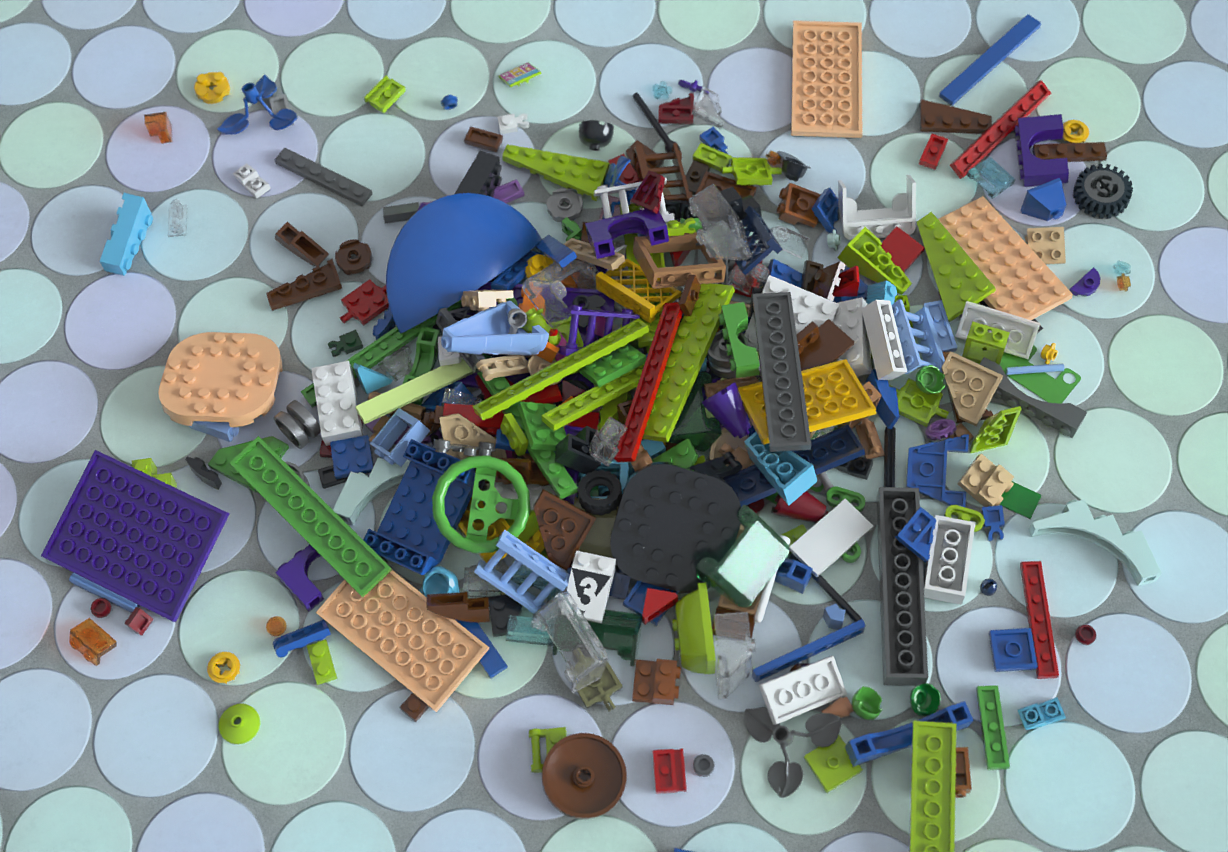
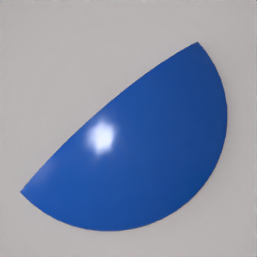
[386,193,542,334]

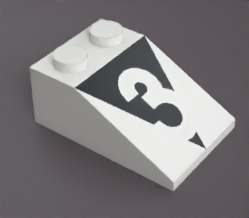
[562,551,616,623]

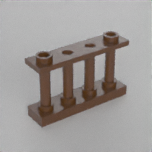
[633,143,693,202]

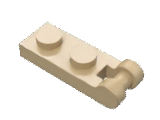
[476,355,529,381]

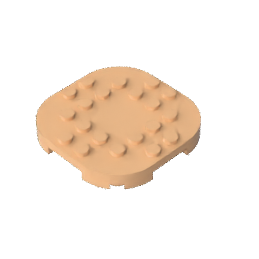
[158,332,283,427]

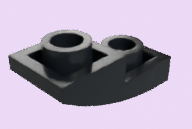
[664,199,700,220]
[185,456,222,490]
[834,457,873,480]

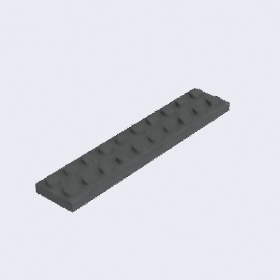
[752,292,811,452]

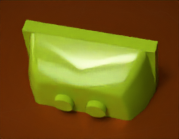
[672,583,716,674]

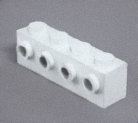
[861,300,907,380]

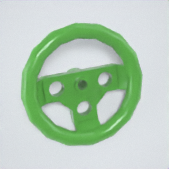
[432,455,531,553]

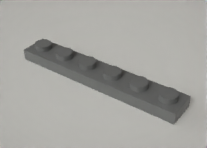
[275,147,372,207]

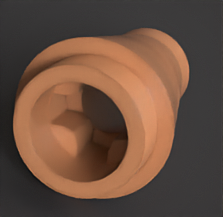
[821,696,854,718]

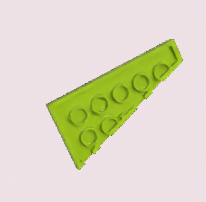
[502,144,609,202]
[917,212,996,322]

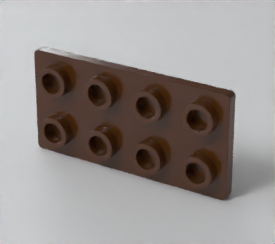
[797,319,854,371]
[485,458,550,486]

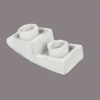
[233,164,271,199]

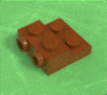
[776,183,821,228]
[632,659,681,705]
[955,747,972,798]

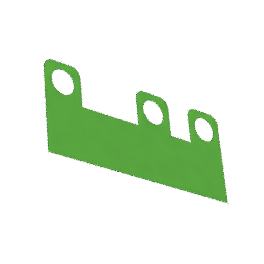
[983,345,1081,404]

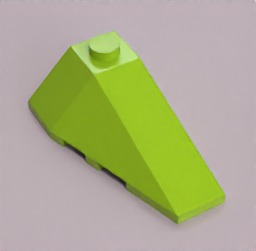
[837,227,912,295]
[969,406,1022,453]

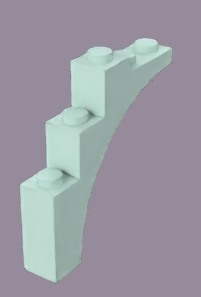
[333,458,410,525]
[1029,499,1162,586]

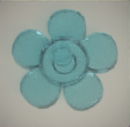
[653,81,672,100]

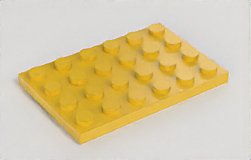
[738,359,876,445]

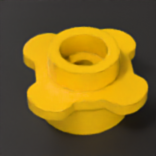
[1041,343,1058,365]

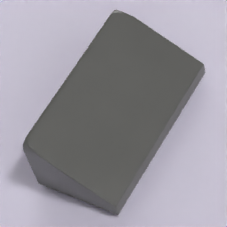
[383,202,419,223]

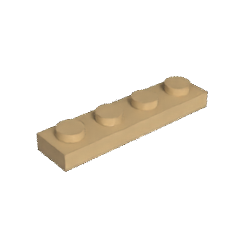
[564,238,625,271]

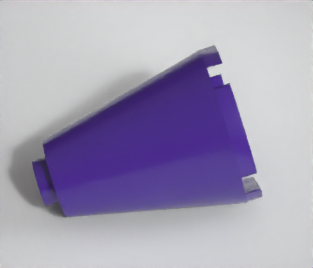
[702,382,751,439]

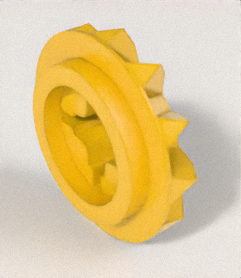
[1063,120,1089,143]
[207,652,241,684]

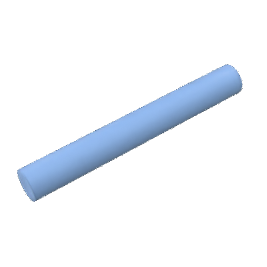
[1006,363,1064,375]

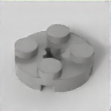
[547,188,583,222]

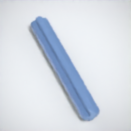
[69,572,139,612]

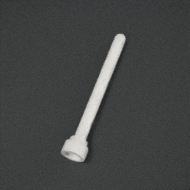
[754,535,790,623]

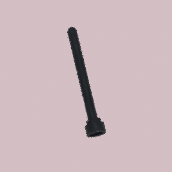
[633,93,680,153]
[789,554,862,622]

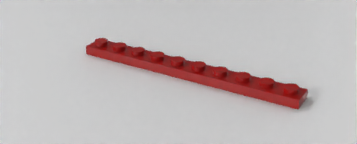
[614,302,683,462]

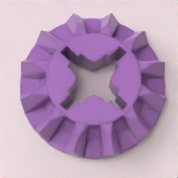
[925,419,956,441]

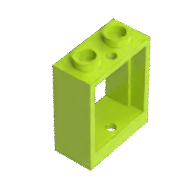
[962,321,1010,365]

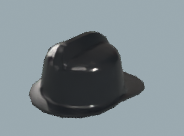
[777,151,811,182]

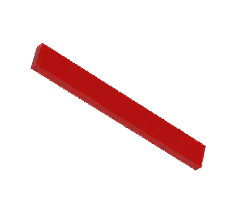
[950,80,1051,179]

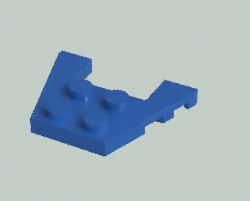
[906,434,969,507]

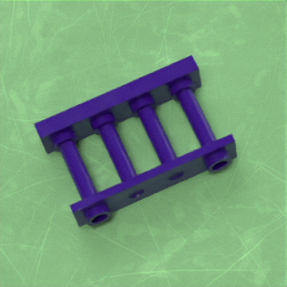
[558,305,640,356]

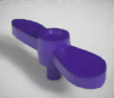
[678,80,710,94]

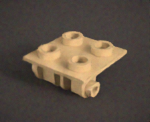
[1025,227,1066,264]

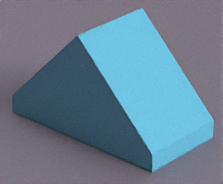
[353,363,393,394]

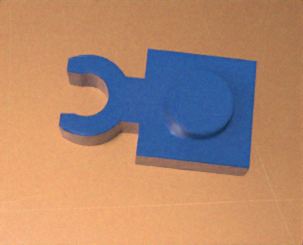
[981,505,1005,541]

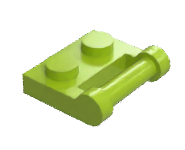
[529,727,567,773]

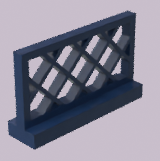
[723,206,783,275]

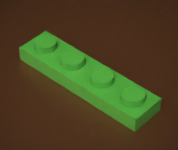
[976,685,1010,770]

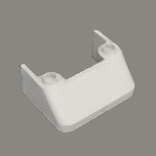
[838,175,916,240]

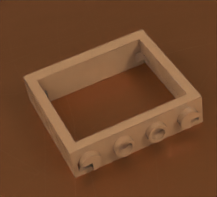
[633,231,726,289]

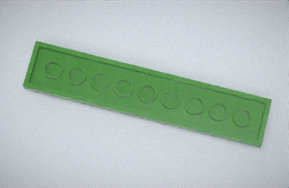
[229,436,392,598]

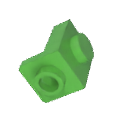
[561,217,582,242]

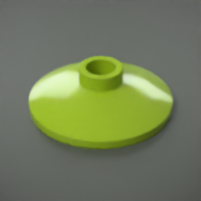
[219,704,260,744]

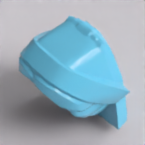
[419,566,460,597]

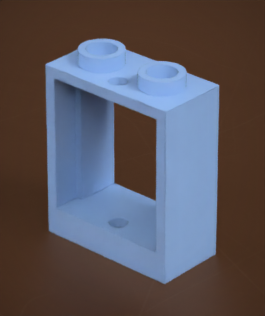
[370,408,430,467]

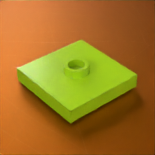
[804,735,863,793]

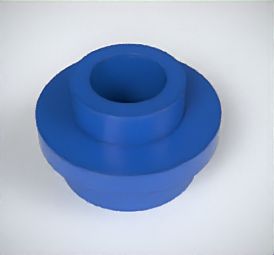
[441,95,458,110]

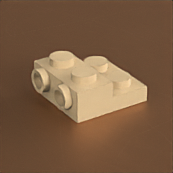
[461,290,513,311]
[957,454,1014,507]

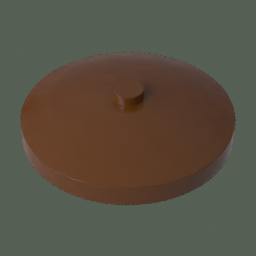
[542,733,627,819]

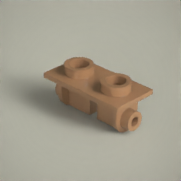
[855,418,885,459]

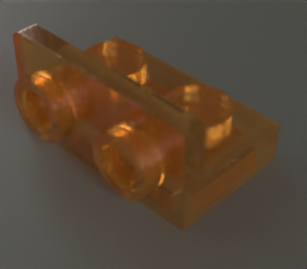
[69,618,117,666]

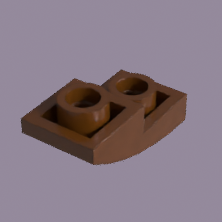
[419,405,444,437]

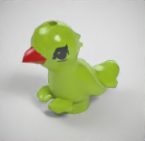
[521,308,561,346]

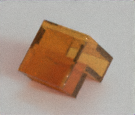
[144,112,172,144]

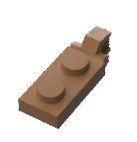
[704,376,759,397]

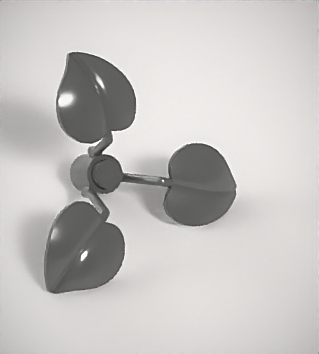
[745,707,842,798]

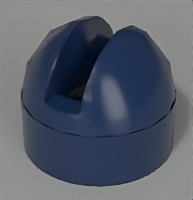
[980,578,997,596]

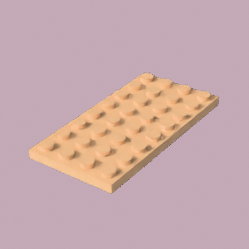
[791,21,862,138]
[938,196,1073,320]
[316,570,490,712]

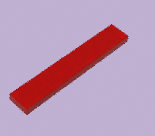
[1020,561,1059,679]

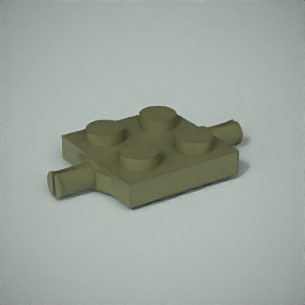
[566,648,623,712]

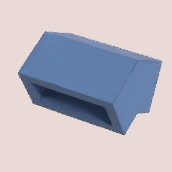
[823,603,845,630]

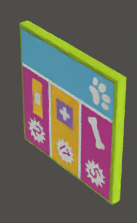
[498,62,541,87]

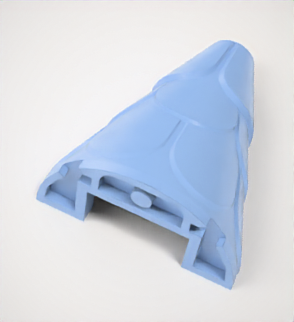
[441,300,549,356]

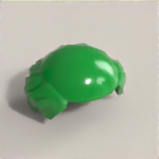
[910,683,941,716]

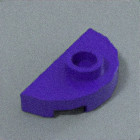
[1069,267,1101,296]

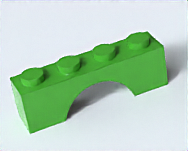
[718,302,760,378]
[403,326,441,405]

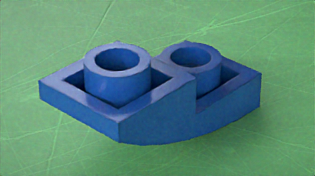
[373,307,395,340]

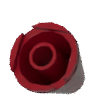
[771,491,828,523]

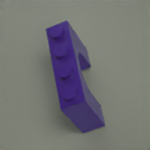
[1015,114,1069,187]
[585,209,669,259]
[275,544,324,612]

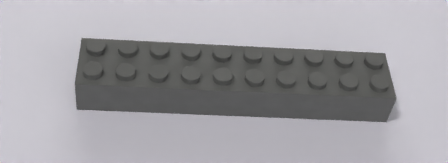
[876,487,928,686]

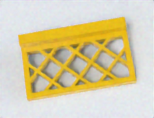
[596,258,681,323]

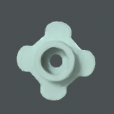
[827,229,841,251]

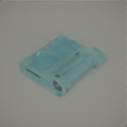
[967,157,1015,199]

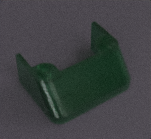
[552,608,642,666]

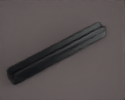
[884,426,896,487]

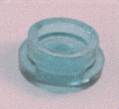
[1112,260,1131,276]

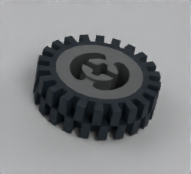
[1073,164,1133,219]

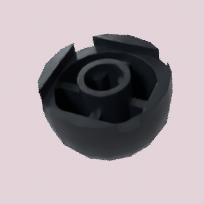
[579,120,614,151]

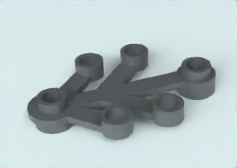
[434,439,496,456]

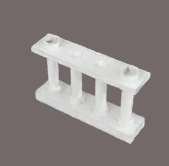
[594,177,675,223]

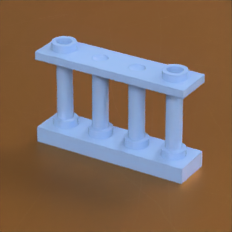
[891,299,945,374]
[474,530,570,617]

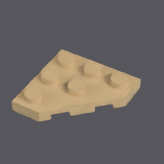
[941,351,1003,427]
[439,413,507,460]

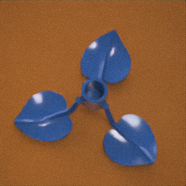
[217,74,298,135]
[602,156,637,219]

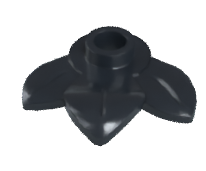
[572,295,606,328]

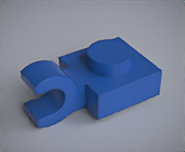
[699,127,728,154]

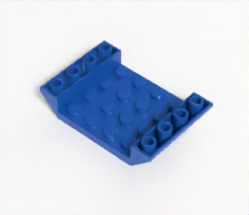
[363,439,475,575]

